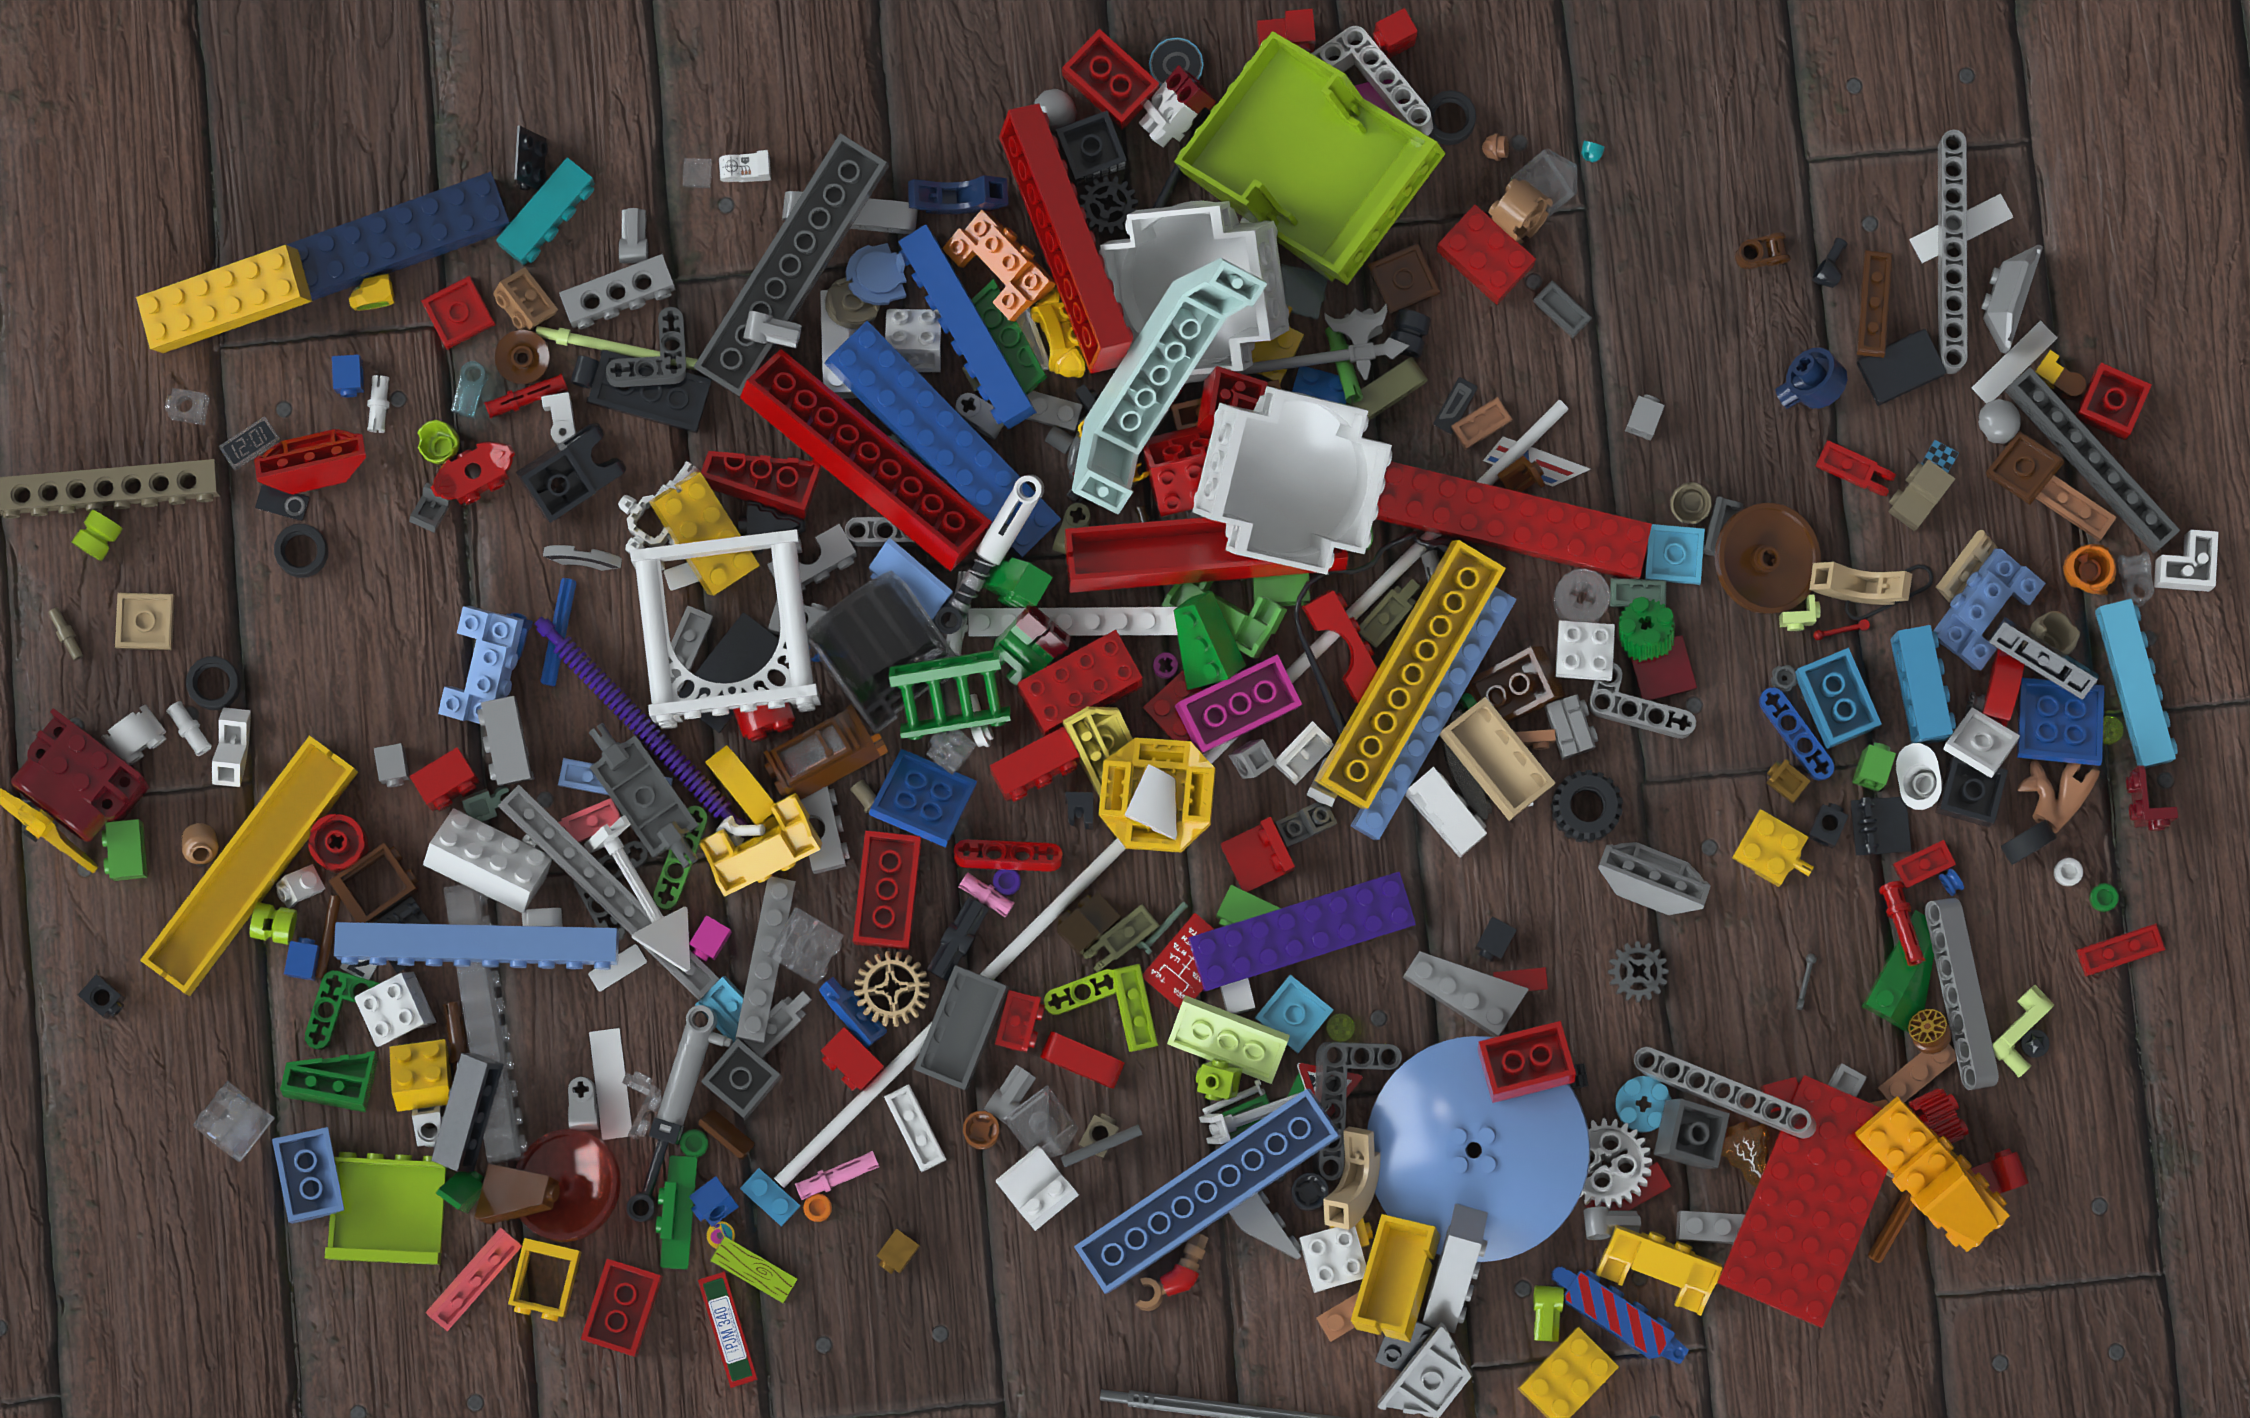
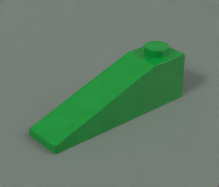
[1861,910,1934,1033]

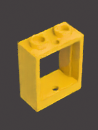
[508,1238,582,1322]

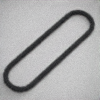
[1845,564,1934,621]

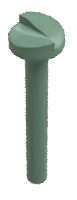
[1137,902,1188,955]

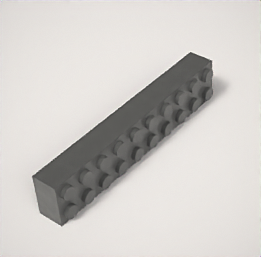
[694,133,889,397]

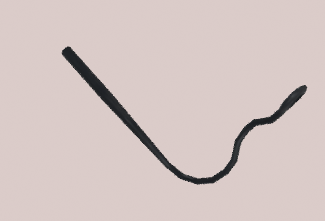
[1294,531,1418,736]

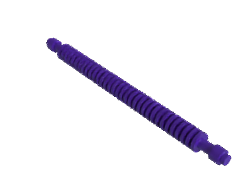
[534,617,749,838]

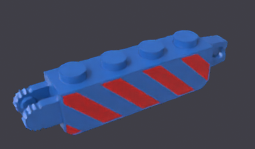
[1551,1267,1689,1364]

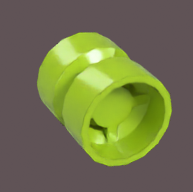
[71,510,123,561]
[250,902,297,945]

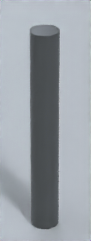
[1060,1124,1143,1167]

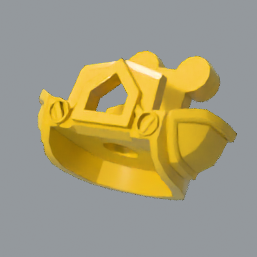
[1030,287,1085,378]

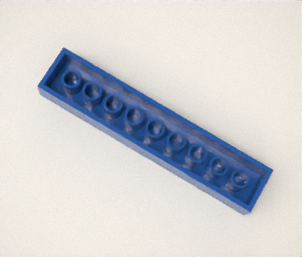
[824,321,1061,560]

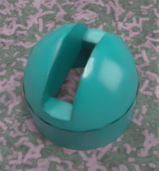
[1581,141,1605,162]

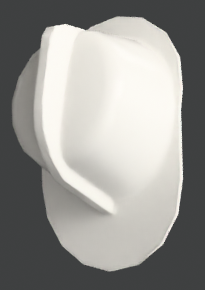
[1896,743,1943,810]

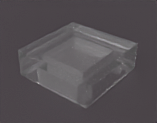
[683,158,712,188]

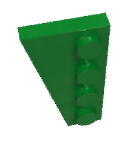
[971,279,1047,395]

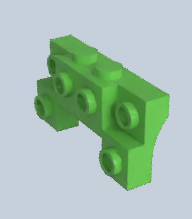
[1162,581,1287,658]

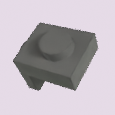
[409,483,450,533]

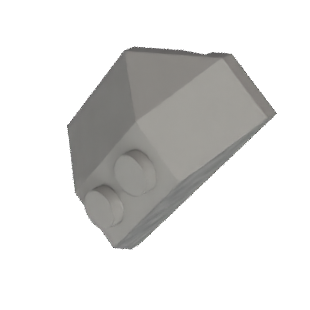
[1981,245,2043,354]
[1598,842,1711,915]

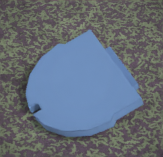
[846,243,906,305]

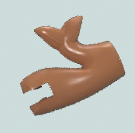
[2017,759,2100,833]

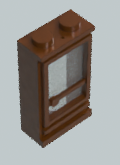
[764,704,881,800]

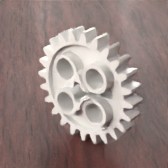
[1580,1118,1652,1210]

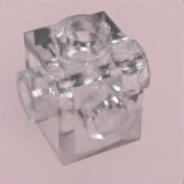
[927,729,977,775]

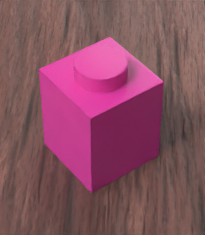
[689,915,732,961]

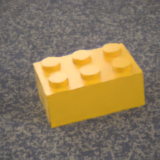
[1517,1327,1619,1418]

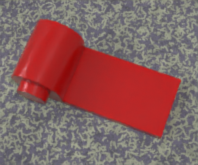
[1971,1148,2029,1194]

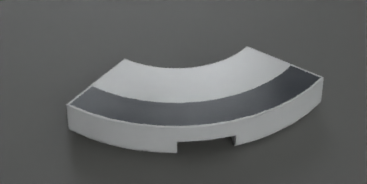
[543,545,622,571]

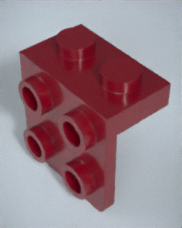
[2126,765,2178,831]

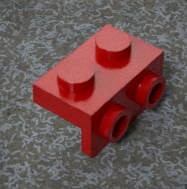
[995,990,1045,1053]

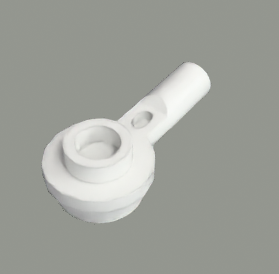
[970,694,994,747]

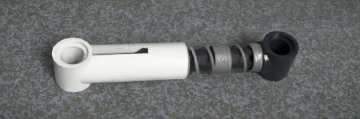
[935,475,1044,634]

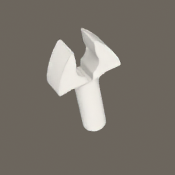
[716,816,766,846]

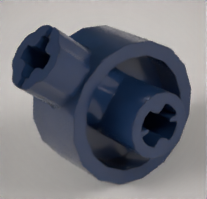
[1775,348,1848,409]

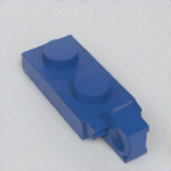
[819,977,887,1048]

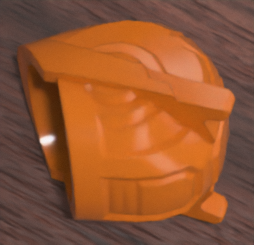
[2063,544,2116,596]

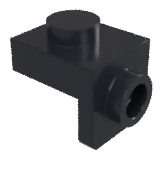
[1075,384,1099,427]

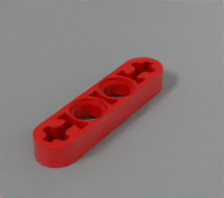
[954,839,1063,871]

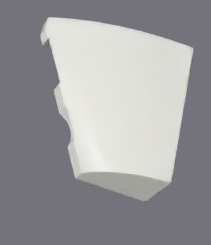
[1125,764,1177,840]

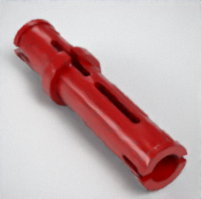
[484,374,568,419]

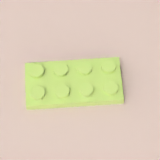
[1167,995,1290,1084]

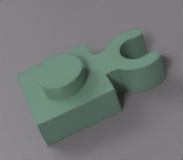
[460,786,509,822]

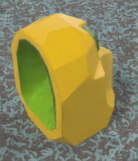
[349,274,395,311]

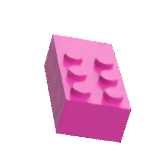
[1175,654,1302,754]

